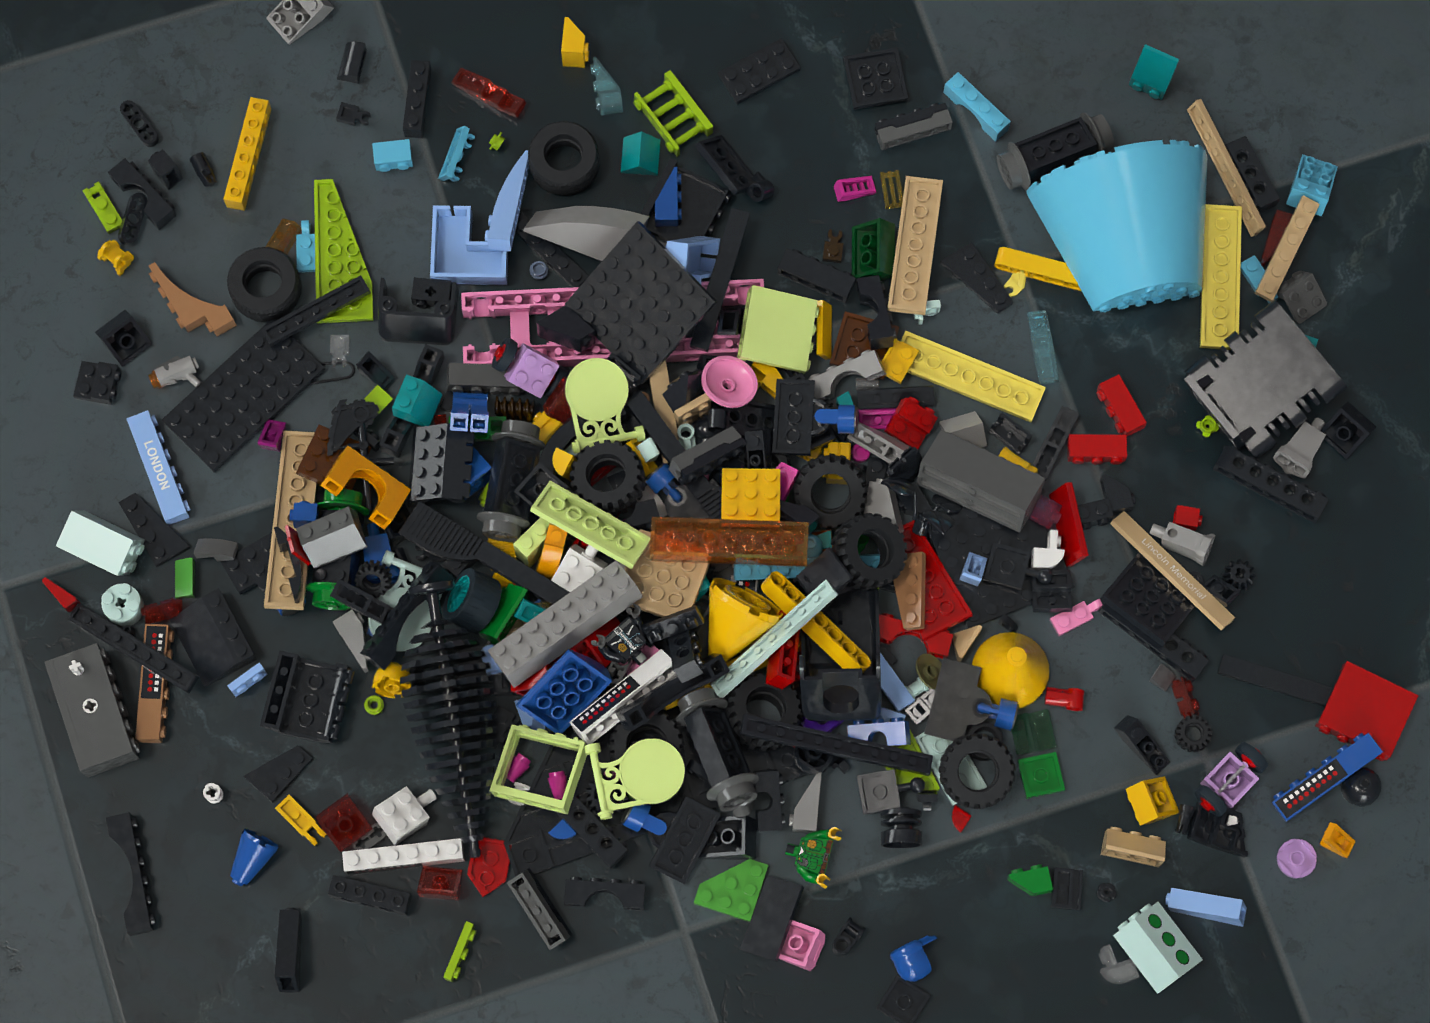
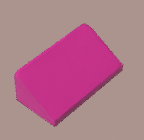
[858,407,896,429]

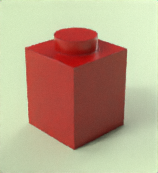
[1173,505,1202,531]

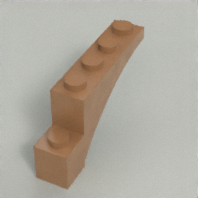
[148,262,236,336]

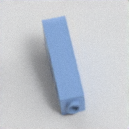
[1166,888,1247,927]

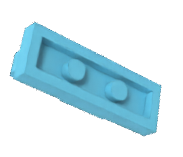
[438,126,475,182]

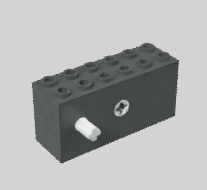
[44,643,141,778]

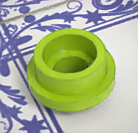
[364,695,384,715]

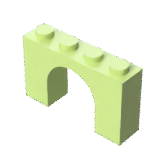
[513,517,552,568]

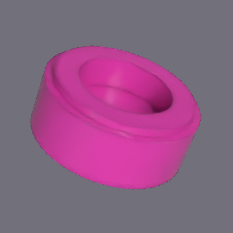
[851,444,870,463]

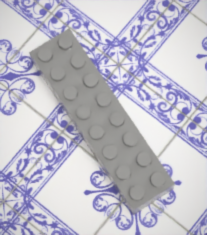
[487,560,643,688]

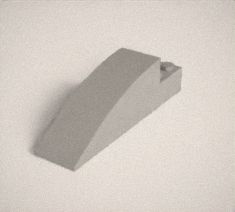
[523,206,667,261]

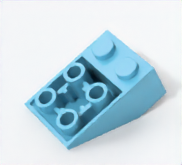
[1286,154,1338,216]

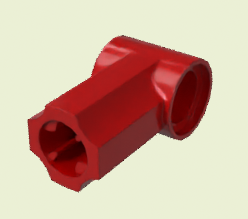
[1045,687,1085,711]

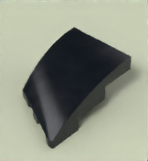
[1187,801,1248,857]

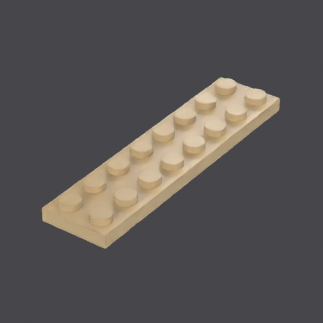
[887,176,943,315]

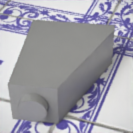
[864,478,904,533]

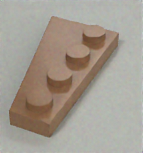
[893,552,926,631]

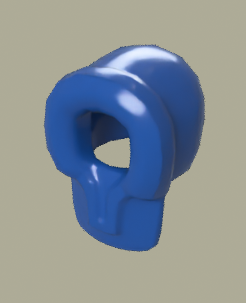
[890,935,937,982]

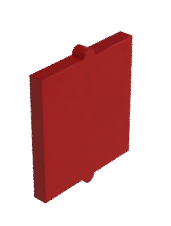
[284,525,311,566]

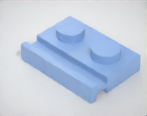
[227,663,268,697]

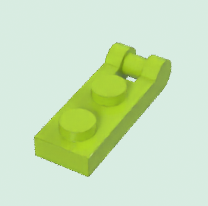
[82,181,122,234]

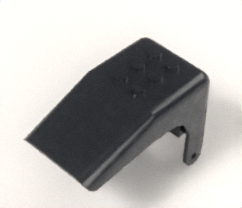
[799,588,881,721]

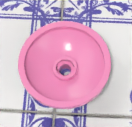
[701,356,758,408]

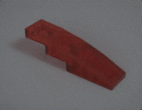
[451,68,527,118]

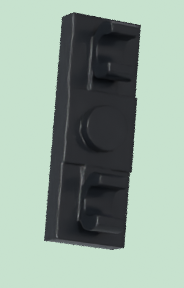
[643,605,705,643]

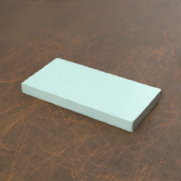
[914,732,987,806]

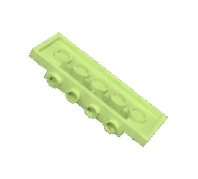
[530,481,651,569]

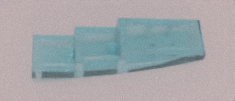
[1027,310,1059,384]

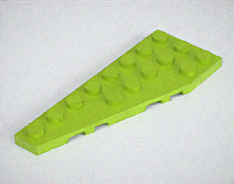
[314,179,374,323]

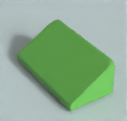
[175,557,195,599]

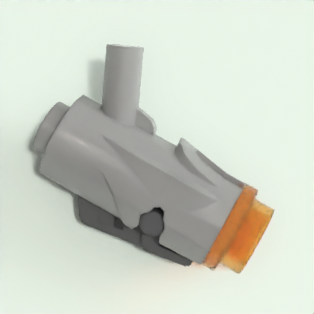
[148,356,202,389]

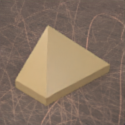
[952,625,982,662]

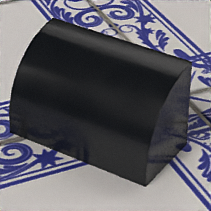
[337,42,367,84]

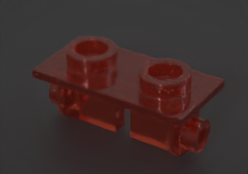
[140,597,182,624]
[1171,677,1200,718]

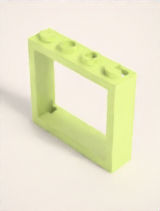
[490,724,587,815]

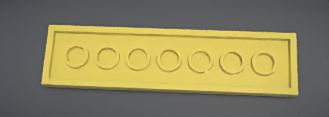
[1200,204,1242,350]
[901,330,1046,422]

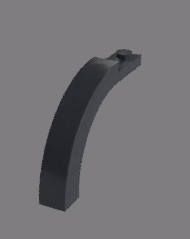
[538,407,626,474]

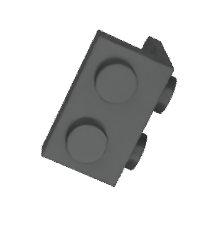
[1277,271,1327,324]

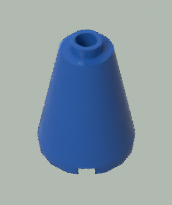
[230,828,279,886]

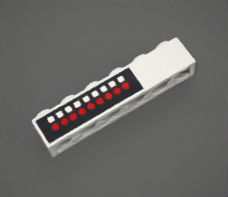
[569,649,676,745]
[342,838,465,875]

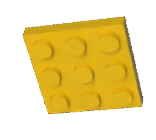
[721,468,780,524]

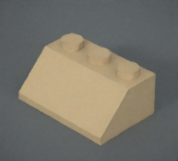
[1100,827,1166,867]

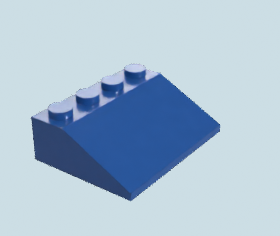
[516,649,612,734]

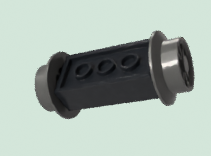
[997,112,1114,191]
[477,420,545,542]
[676,688,759,811]

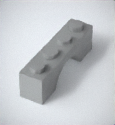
[809,350,886,400]

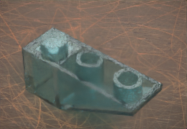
[590,57,623,115]

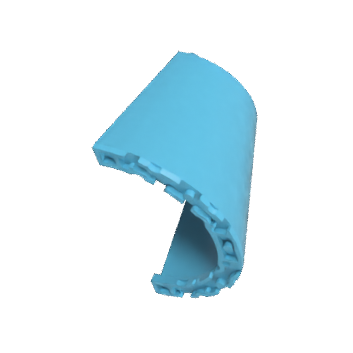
[1026,140,1208,312]

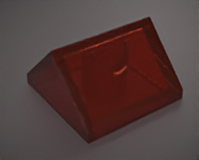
[417,866,462,901]

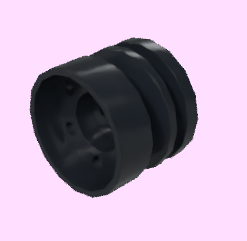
[880,807,922,848]

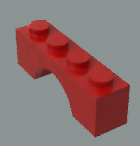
[879,613,953,660]

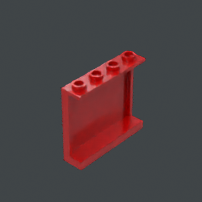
[1315,661,1419,761]

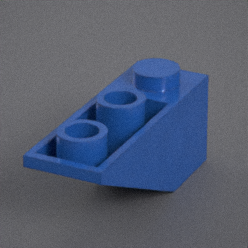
[655,167,681,226]

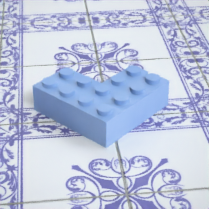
[430,206,508,285]
[665,236,721,284]

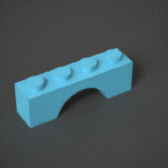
[943,72,1011,142]

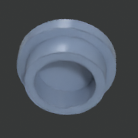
[530,261,548,280]

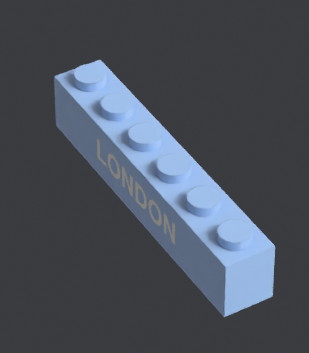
[126,410,191,526]

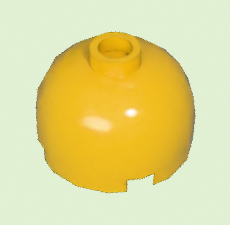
[372,662,412,698]

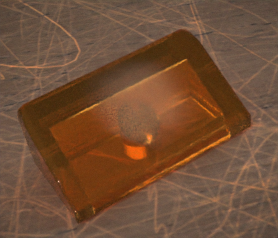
[266,218,302,255]

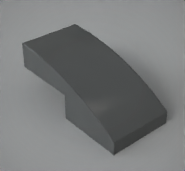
[193,538,239,562]

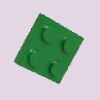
[1017,752,1065,799]

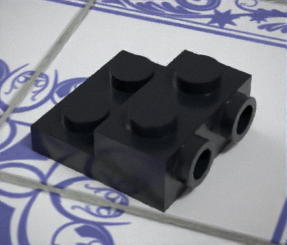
[73,361,122,405]

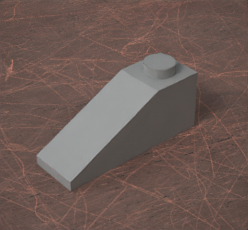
[847,422,910,464]
[333,610,368,673]
[789,772,822,833]

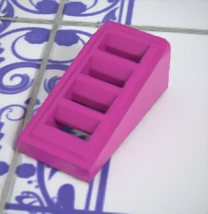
[834,176,876,202]

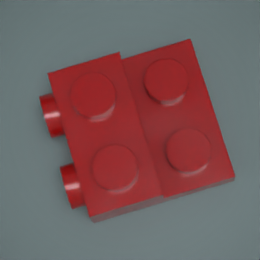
[884,397,938,449]

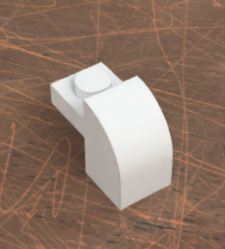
[1031,530,1065,570]

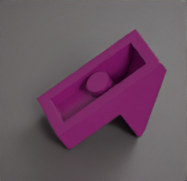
[258,420,286,452]

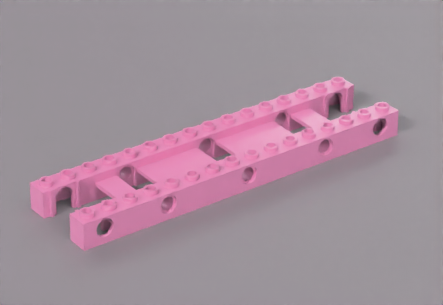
[461,279,764,367]

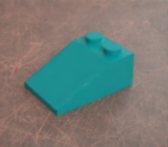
[1129,44,1179,100]

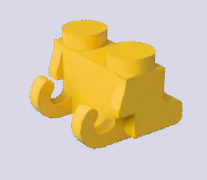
[97,240,134,276]

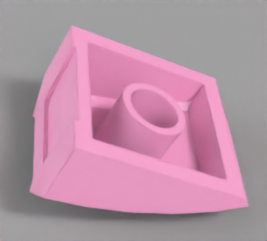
[779,920,825,971]

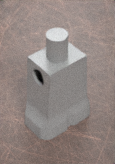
[1273,418,1326,478]
[1150,522,1216,566]

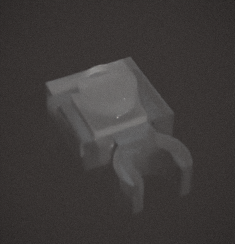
[330,335,350,367]

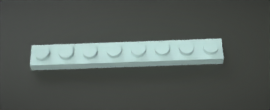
[710,580,838,698]

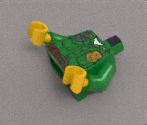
[785,827,842,889]

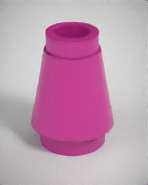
[507,752,531,783]
[547,771,567,800]

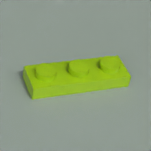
[443,921,476,982]

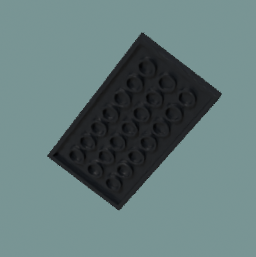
[162,319,325,473]

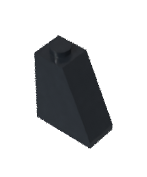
[537,305,596,352]

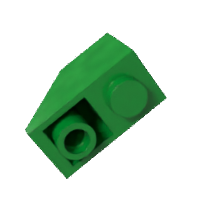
[1007,864,1053,896]

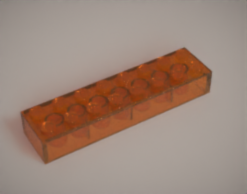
[650,517,809,567]

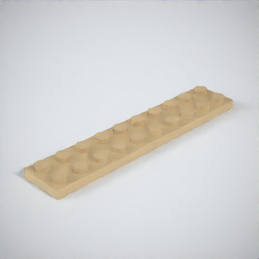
[264,431,317,610]

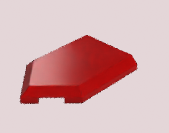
[467,837,512,897]

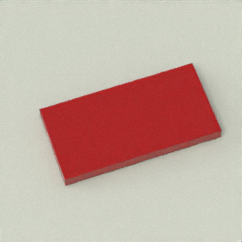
[1049,482,1089,567]

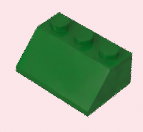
[479,583,530,645]

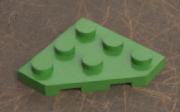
[694,859,768,922]

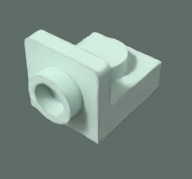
[914,300,941,325]

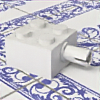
[551,544,608,592]
[372,786,437,845]

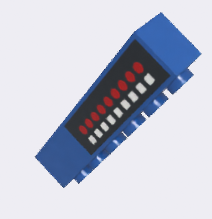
[1272,733,1383,822]

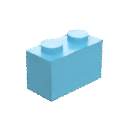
[372,139,413,172]

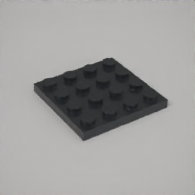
[1100,552,1195,647]

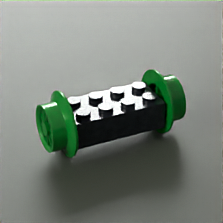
[306,489,369,611]

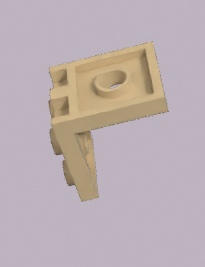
[670,378,711,429]

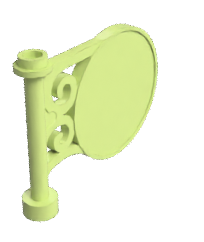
[565,358,646,454]
[584,738,685,820]

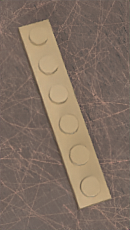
[1254,195,1320,302]

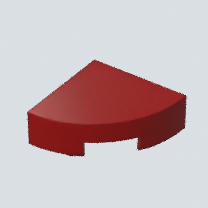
[952,805,971,833]

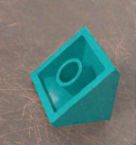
[621,131,661,176]

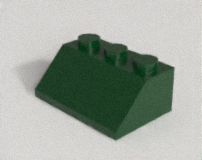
[852,218,895,281]

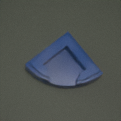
[548,819,576,839]

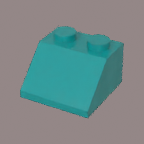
[392,374,443,426]

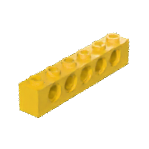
[223,97,271,211]

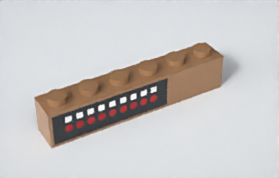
[135,624,174,743]

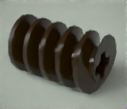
[495,396,535,423]

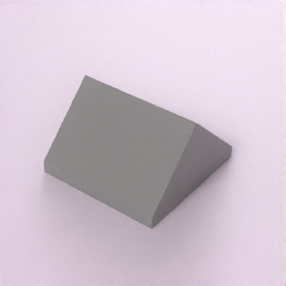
[939,411,987,448]

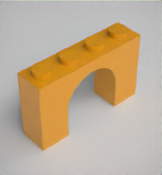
[320,445,411,530]

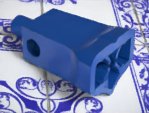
[363,523,400,584]

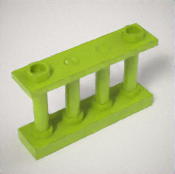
[633,70,713,157]

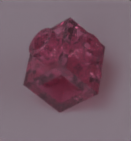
[1029,495,1062,530]

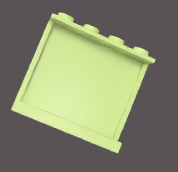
[737,285,819,375]

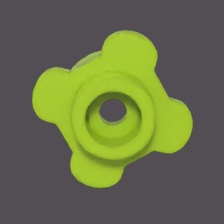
[489,132,505,150]
[1196,415,1219,437]

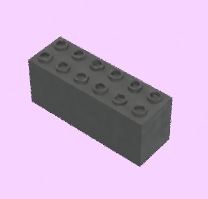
[917,430,1045,533]

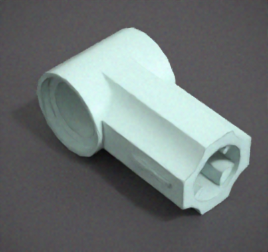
[677,423,696,451]

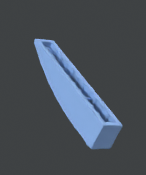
[485,150,530,251]

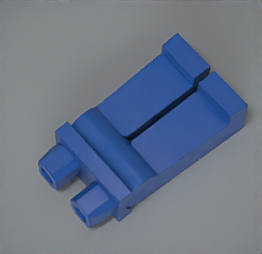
[450,392,489,433]

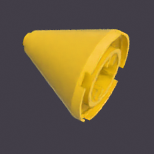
[708,578,783,662]
[972,632,1049,709]

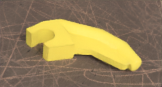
[1003,270,1026,298]

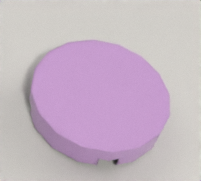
[1277,839,1317,879]

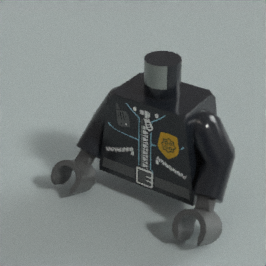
[591,604,648,666]

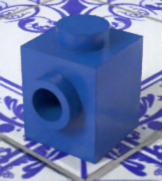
[290,501,319,528]

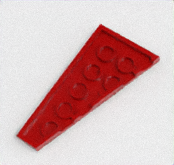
[903,520,973,642]

